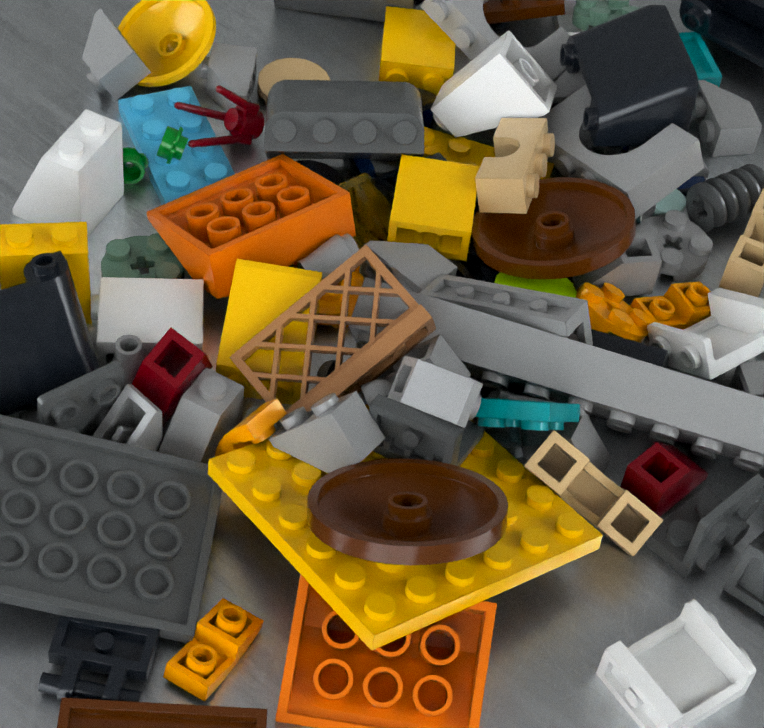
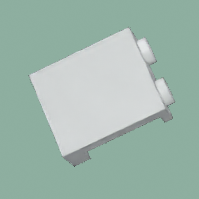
[89,277,204,368]
[647,287,764,380]
[596,599,757,728]

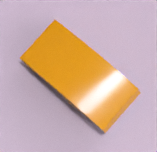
[630,281,711,337]
[214,398,287,457]
[163,598,264,702]

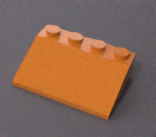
[146,154,356,299]
[275,574,497,728]

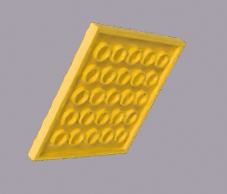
[207,404,603,651]

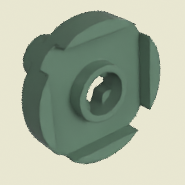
[572,0,639,31]
[101,233,185,279]

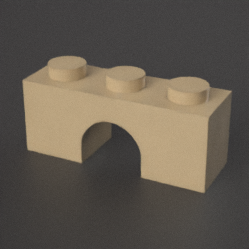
[475,118,555,214]
[718,188,764,297]
[524,430,663,556]

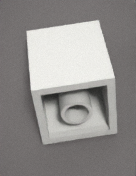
[430,30,557,138]
[12,109,124,236]

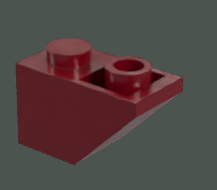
[132,327,213,428]
[620,442,708,517]

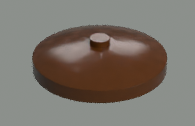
[472,177,636,280]
[307,458,508,565]

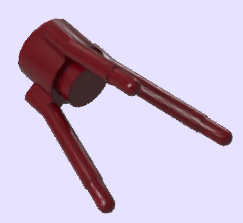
[174,85,265,148]

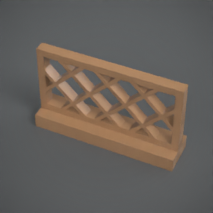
[229,244,436,419]

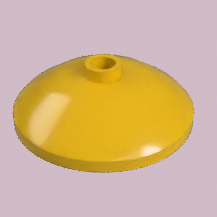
[118,0,216,87]

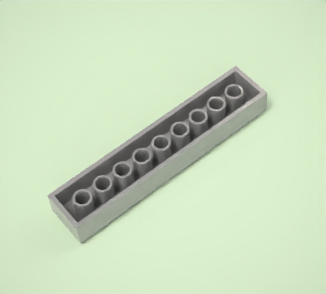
[349,277,764,473]

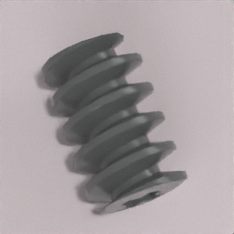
[686,164,764,232]

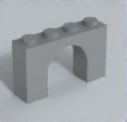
[420,0,570,82]
[540,85,704,219]

